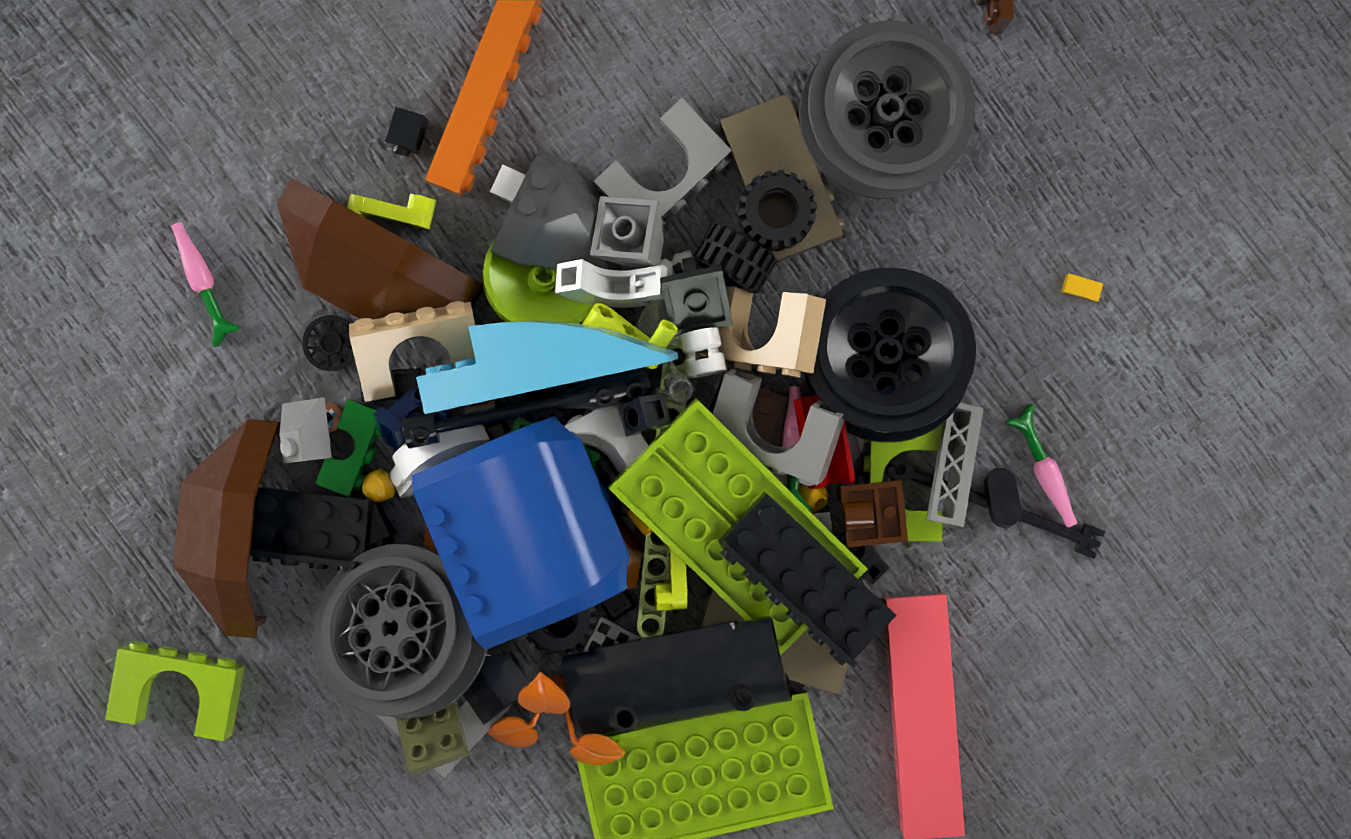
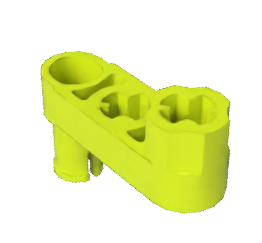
[347,194,436,230]
[582,303,678,369]
[654,546,687,611]

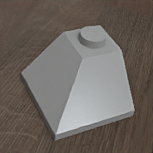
[590,196,664,268]
[280,397,332,464]

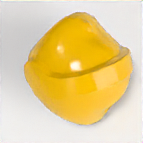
[362,468,396,502]
[798,483,829,513]

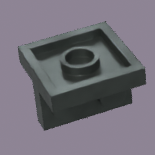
[660,256,733,337]

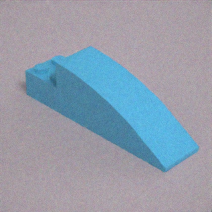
[416,321,679,414]

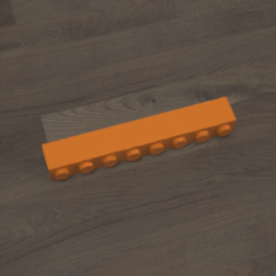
[425,0,542,197]

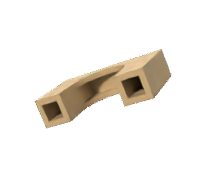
[700,286,826,378]
[349,301,475,402]

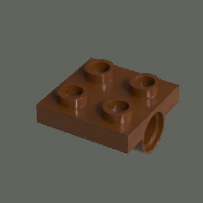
[840,480,908,548]

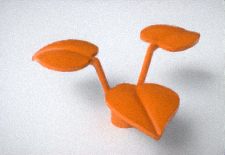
[487,672,625,765]

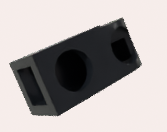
[837,532,889,585]

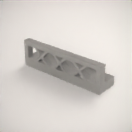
[926,403,983,528]

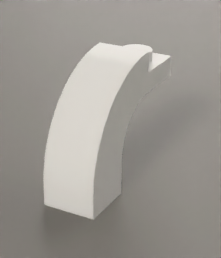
[555,259,668,308]
[389,424,490,498]

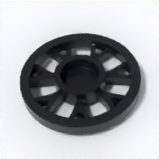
[302,315,355,371]

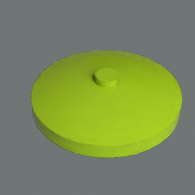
[482,238,594,324]

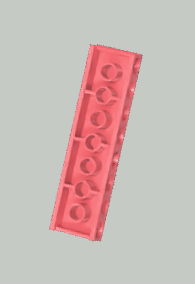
[882,592,965,839]

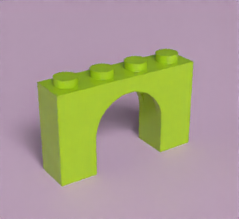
[862,424,943,542]
[105,641,245,741]

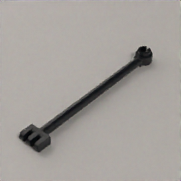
[886,457,1105,559]

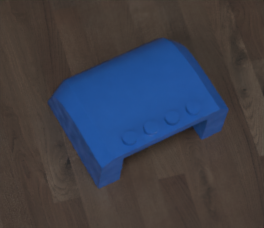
[412,416,629,650]

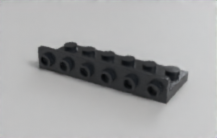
[250,487,373,572]
[718,492,897,669]

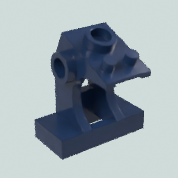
[373,386,453,451]

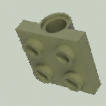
[396,700,470,776]

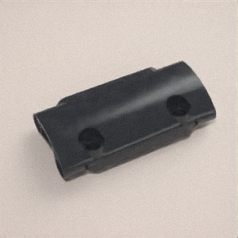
[562,616,792,735]

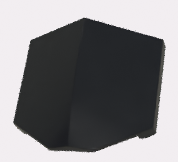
[463,655,530,725]

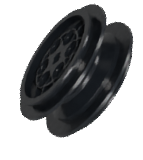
[804,268,976,443]

